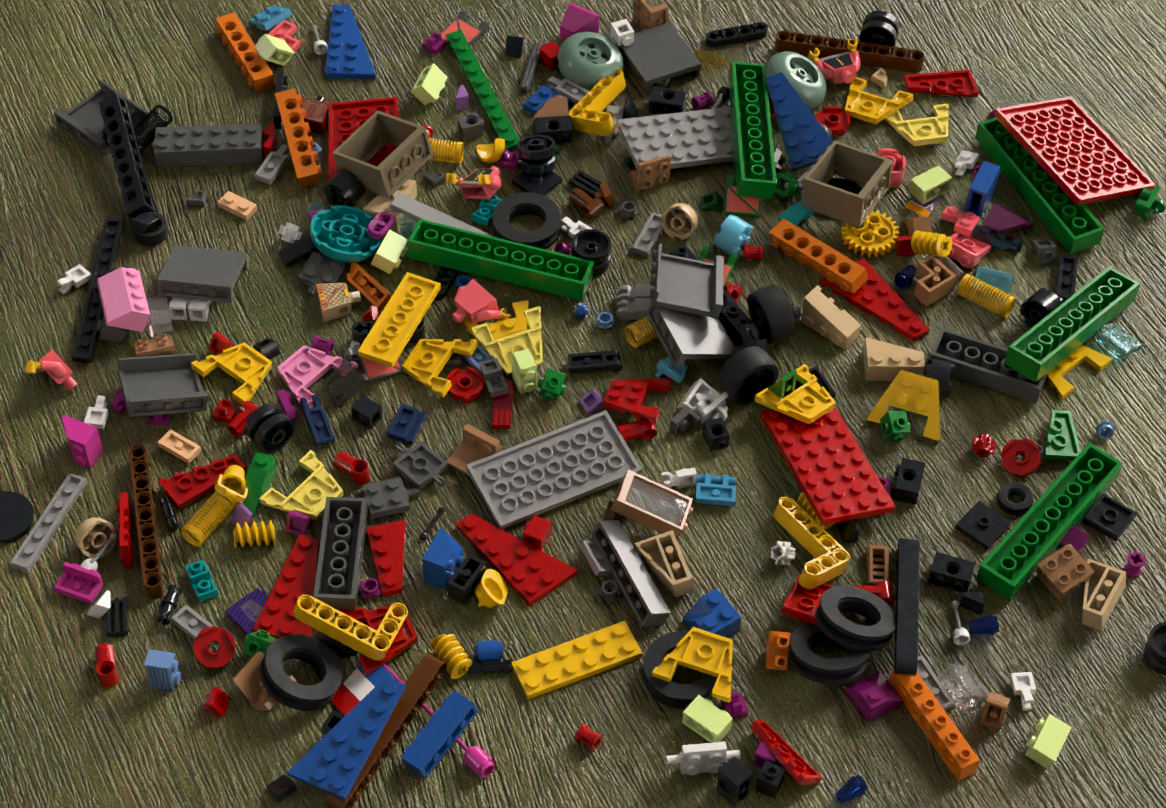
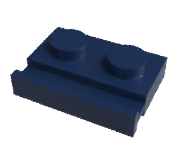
[387,404,427,445]

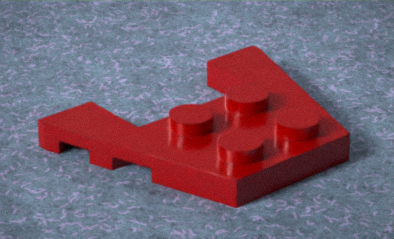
[603,377,672,424]
[338,606,418,676]

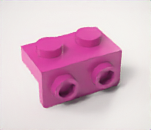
[54,562,104,604]

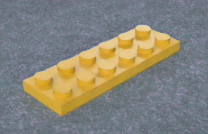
[358,272,441,368]
[511,621,642,700]

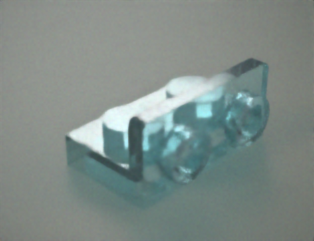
[1095,323,1143,362]

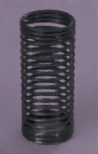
[134,105,173,154]

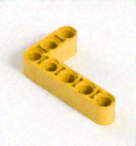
[569,69,626,136]
[773,497,850,589]
[293,595,408,660]

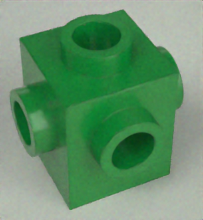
[775,172,800,199]
[537,368,566,401]
[880,411,911,442]
[243,630,277,659]

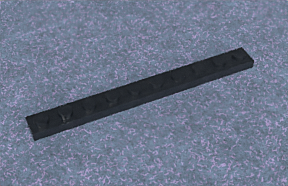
[72,218,124,363]

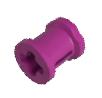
[691,91,714,111]
[311,335,335,355]
[1123,552,1146,578]

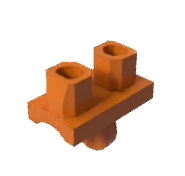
[765,631,791,670]

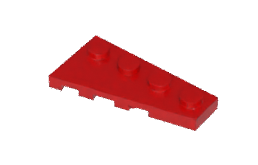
[904,69,978,98]
[157,454,246,510]
[117,492,134,570]
[750,720,823,785]

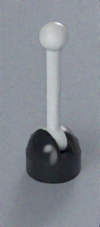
[711,86,730,109]

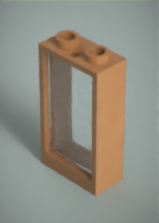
[611,470,693,538]

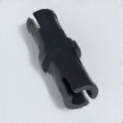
[157,585,182,625]

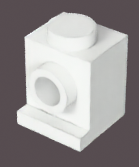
[610,19,634,46]

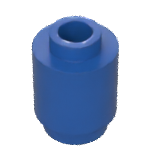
[473,640,503,662]

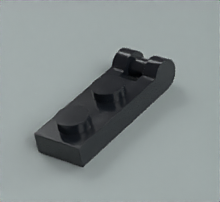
[568,350,622,373]

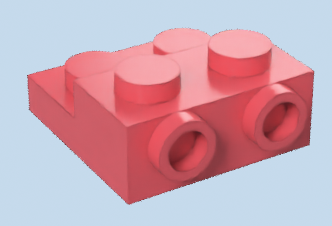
[948,232,992,269]

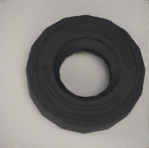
[997,482,1033,515]

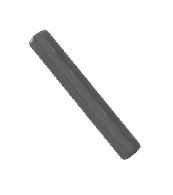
[520,41,543,92]

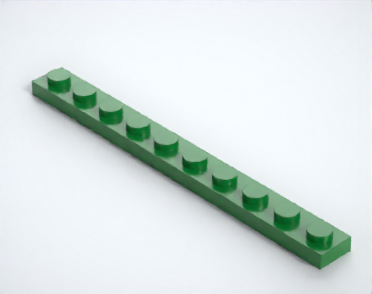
[446,30,519,151]

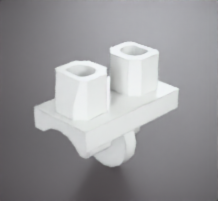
[694,389,729,424]

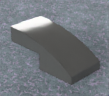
[479,358,509,398]

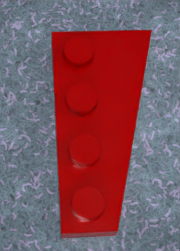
[366,520,406,597]

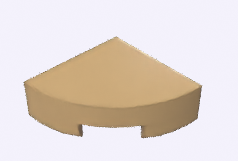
[870,68,888,88]

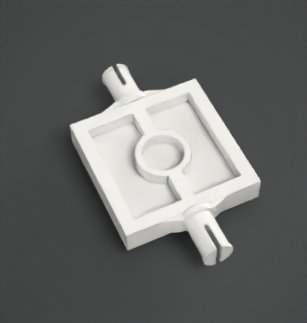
[666,742,740,775]

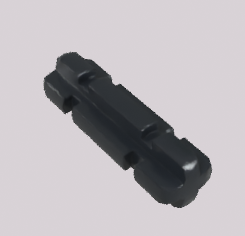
[159,496,179,531]
[471,659,512,674]

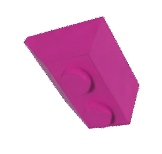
[62,415,103,469]

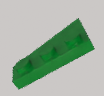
[1043,410,1081,461]

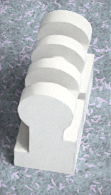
[169,297,210,322]

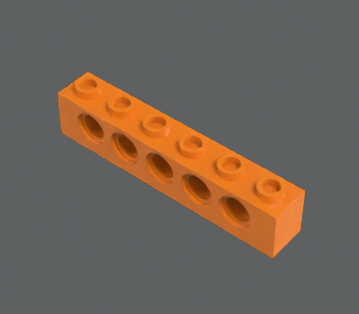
[215,12,275,93]
[275,88,322,188]
[769,218,868,294]
[889,668,980,781]

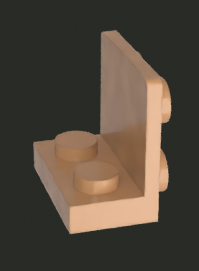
[633,0,669,31]
[629,155,671,191]
[134,334,176,357]
[446,424,500,476]
[1036,544,1094,604]
[232,652,296,711]

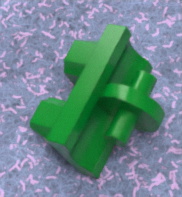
[1134,186,1166,220]

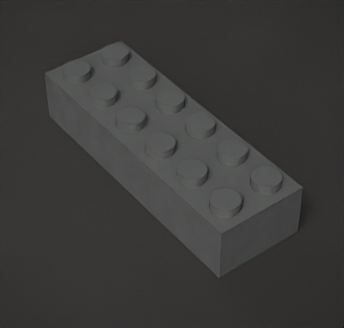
[154,123,263,167]
[930,328,1048,404]
[313,497,368,611]

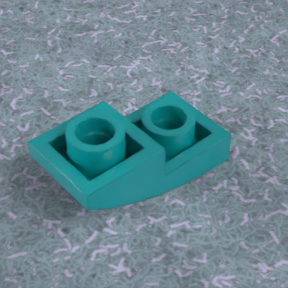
[471,195,502,226]
[778,200,815,226]
[185,559,219,603]

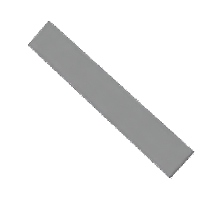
[390,192,494,237]
[9,473,88,574]

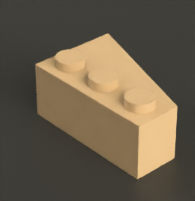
[363,179,417,232]
[801,285,861,350]
[863,337,925,381]
[635,530,695,597]
[1082,559,1126,631]

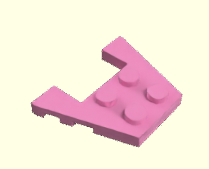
[277,345,358,408]

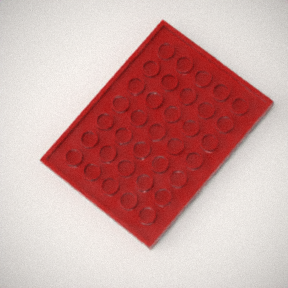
[993,96,1155,205]

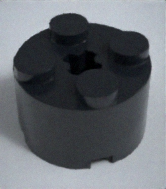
[323,169,365,207]
[1020,288,1064,329]
[924,358,955,399]

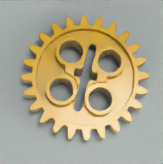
[841,210,900,257]

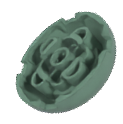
[557,32,624,89]
[764,51,826,110]

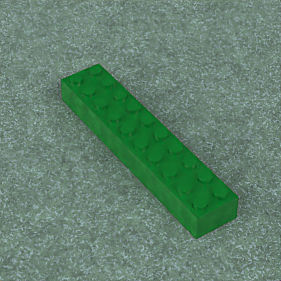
[728,61,777,199]
[975,118,1104,255]
[407,219,594,301]
[1004,266,1140,382]
[976,443,1123,600]

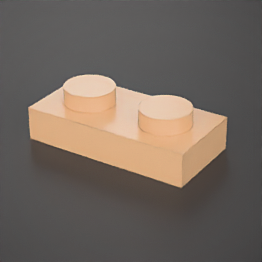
[218,191,258,220]
[158,429,201,464]

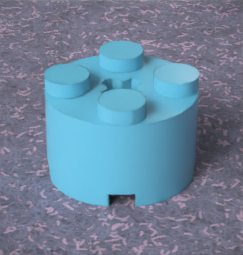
[713,215,754,255]

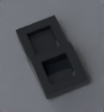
[277,237,319,267]

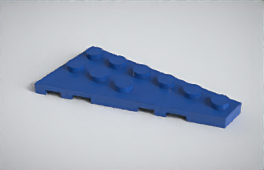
[325,4,376,79]
[765,72,833,172]

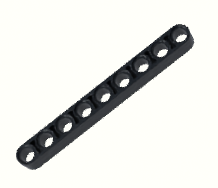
[894,538,920,676]

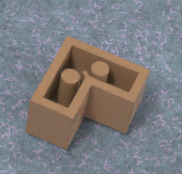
[914,254,957,307]

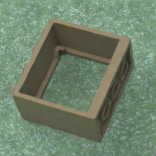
[332,111,433,198]
[800,141,893,227]

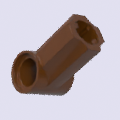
[569,188,605,220]

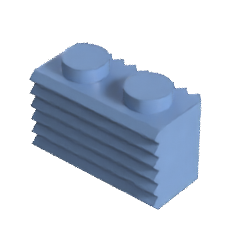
[144,649,181,691]

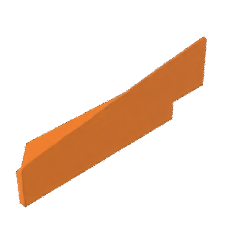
[347,262,392,310]

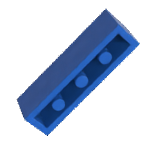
[401,690,478,779]

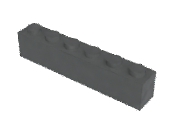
[591,520,671,627]

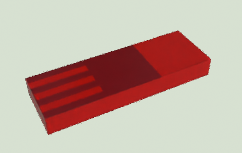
[492,380,514,429]

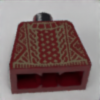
[294,96,329,135]

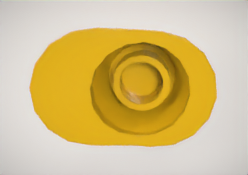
[475,569,508,608]

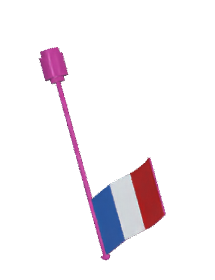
[332,664,495,778]

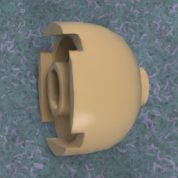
[661,203,698,240]
[75,517,117,559]

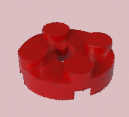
[816,106,850,135]
[447,367,484,403]
[1001,438,1041,478]
[193,626,236,669]

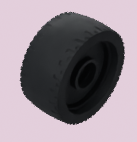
[747,285,796,344]
[718,346,779,405]

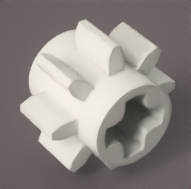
[278,222,302,243]
[771,541,796,565]

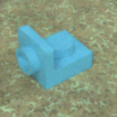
[655,356,688,383]

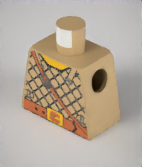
[316,283,361,322]

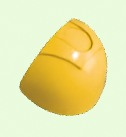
[476,138,505,163]

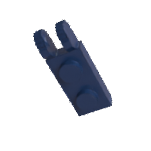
[300,394,335,447]

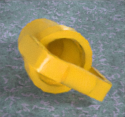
[215,465,248,503]

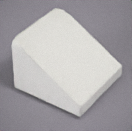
[87,590,110,619]

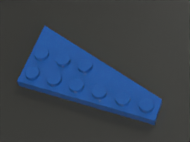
[287,677,406,800]

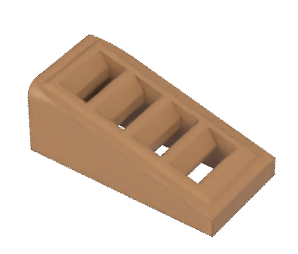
[866,545,889,585]

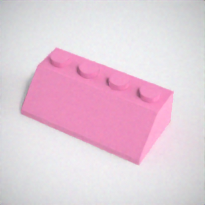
[97,267,150,332]

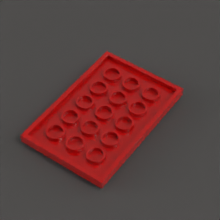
[329,97,399,179]

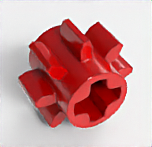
[971,434,996,458]

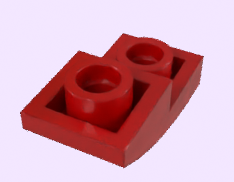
[262,122,276,159]

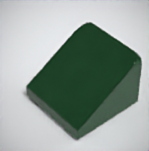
[701,191,723,212]

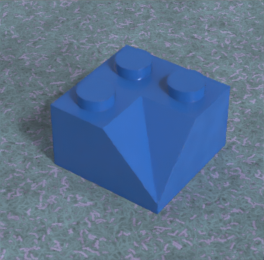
[422,528,465,590]
[682,588,741,638]

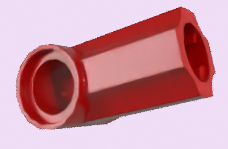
[226,401,259,438]
[616,417,658,441]
[333,451,370,485]
[853,581,894,607]
[95,643,119,688]

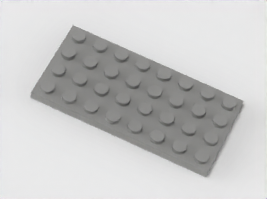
[616,107,735,169]
[466,410,642,529]

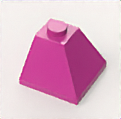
[560,3,599,41]

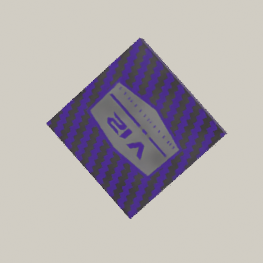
[225,588,268,635]

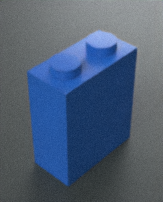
[964,161,1001,219]

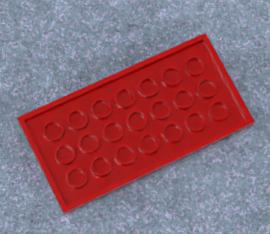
[760,407,896,525]

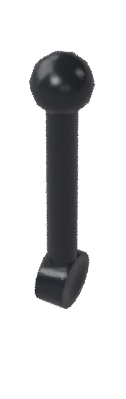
[420,507,444,540]

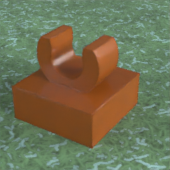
[594,182,617,207]

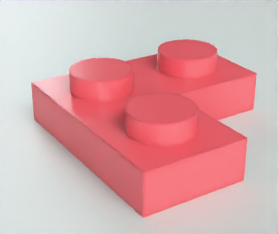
[268,20,301,53]
[941,206,981,237]

